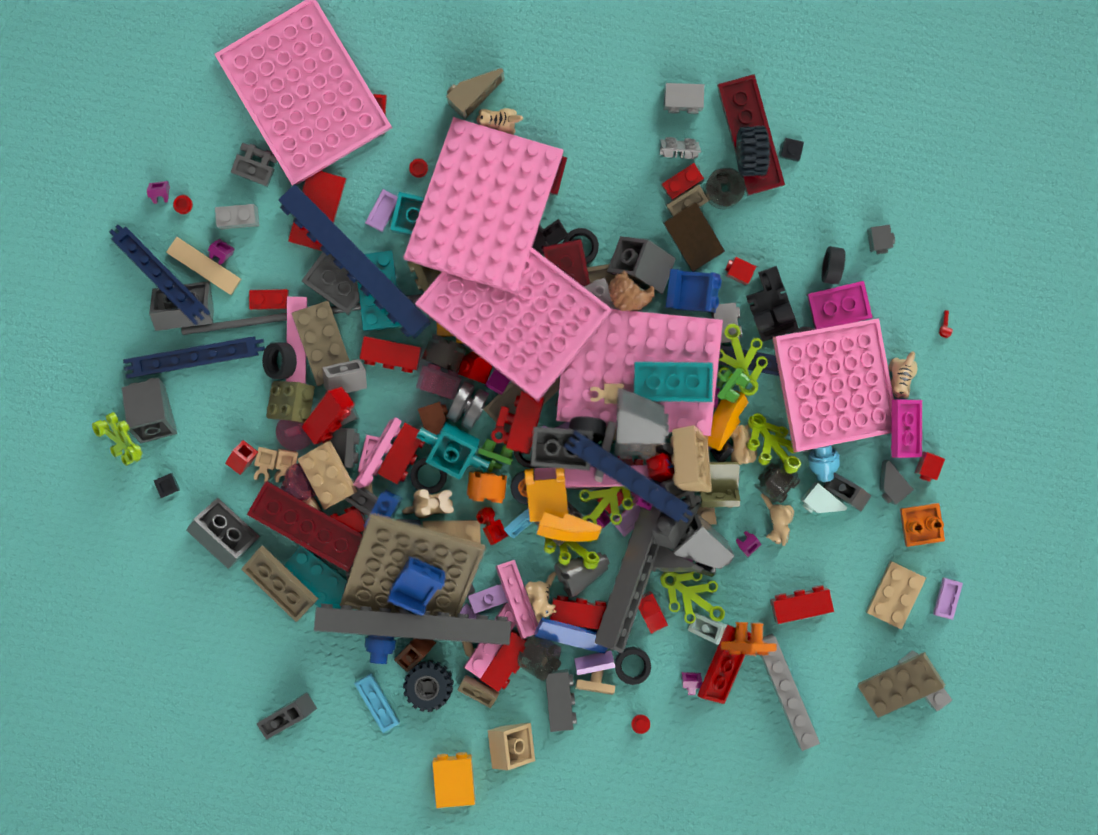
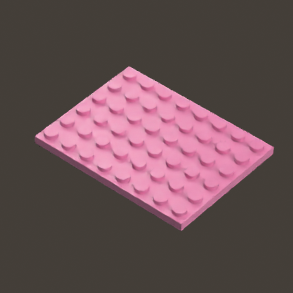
[214,0,392,186]
[404,117,564,294]
[415,248,612,401]
[556,309,723,436]

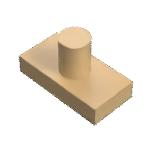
[575,670,615,695]

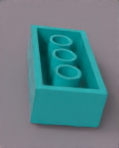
[390,192,425,236]

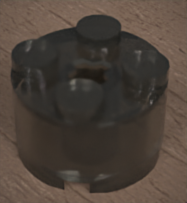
[704,168,745,210]
[422,334,466,373]
[755,458,800,503]
[518,635,561,681]

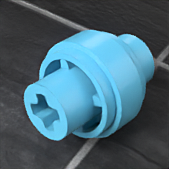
[808,445,840,482]

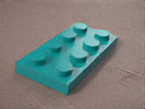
[358,250,402,331]
[634,362,713,402]
[284,545,348,609]

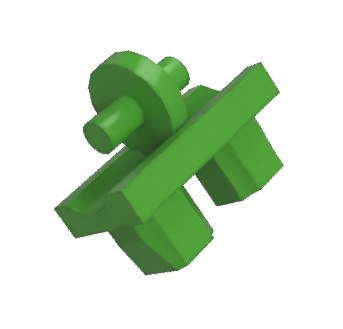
[717,368,751,403]
[478,438,513,472]

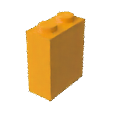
[432,752,476,808]

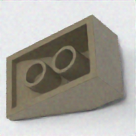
[446,68,505,120]

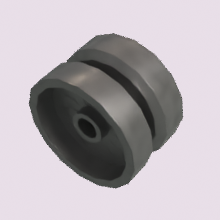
[446,381,489,431]

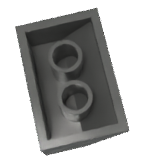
[149,281,214,331]
[531,427,593,470]
[186,498,260,569]

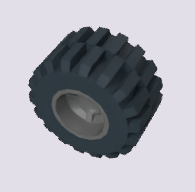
[736,126,770,176]
[403,660,454,712]

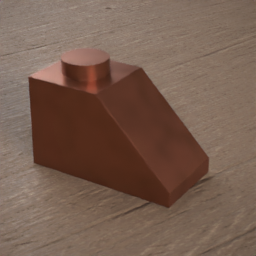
[418,402,448,435]
[394,638,436,673]

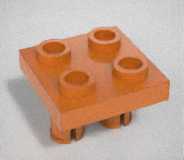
[900,503,945,547]
[721,622,777,655]

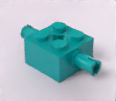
[416,422,490,479]

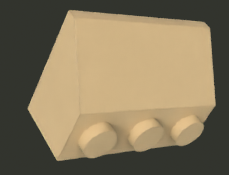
[671,425,712,492]

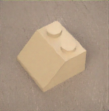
[488,723,535,770]

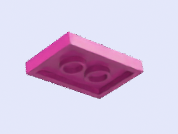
[807,281,873,330]
[891,400,922,458]

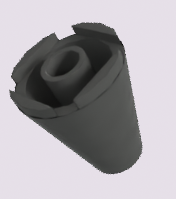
[554,552,610,598]

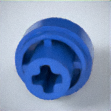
[364,635,396,664]

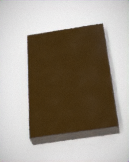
[663,202,725,272]

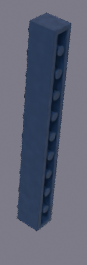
[278,184,431,339]

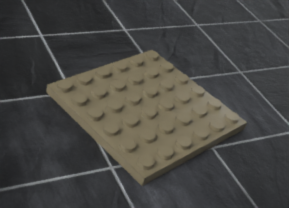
[340,513,486,617]

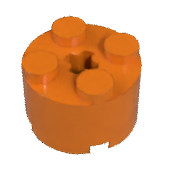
[466,471,507,503]

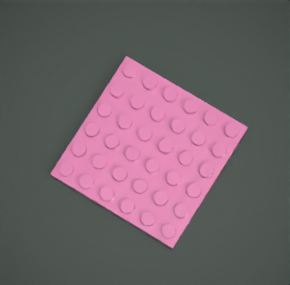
[772,318,894,452]

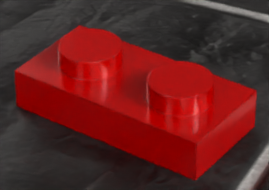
[661,163,704,200]
[249,289,289,310]

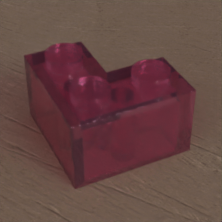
[416,363,462,400]

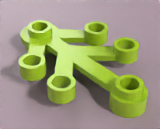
[719,323,768,396]
[92,412,142,466]
[747,413,801,474]
[579,486,634,525]
[544,537,599,569]
[660,572,725,624]

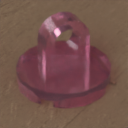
[276,420,311,451]
[281,463,316,500]

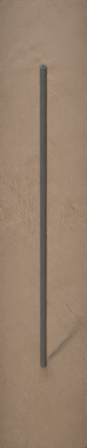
[181,294,423,335]

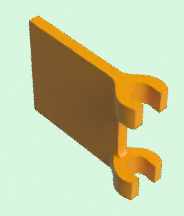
[525,468,568,522]

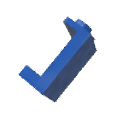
[666,269,722,313]
[364,490,403,528]
[388,557,446,616]

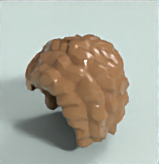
[609,271,655,311]

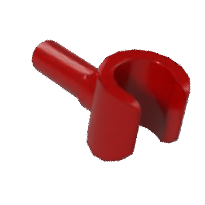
[939,310,953,338]

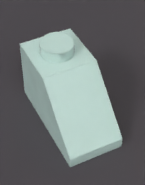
[800,482,848,513]
[688,613,727,645]

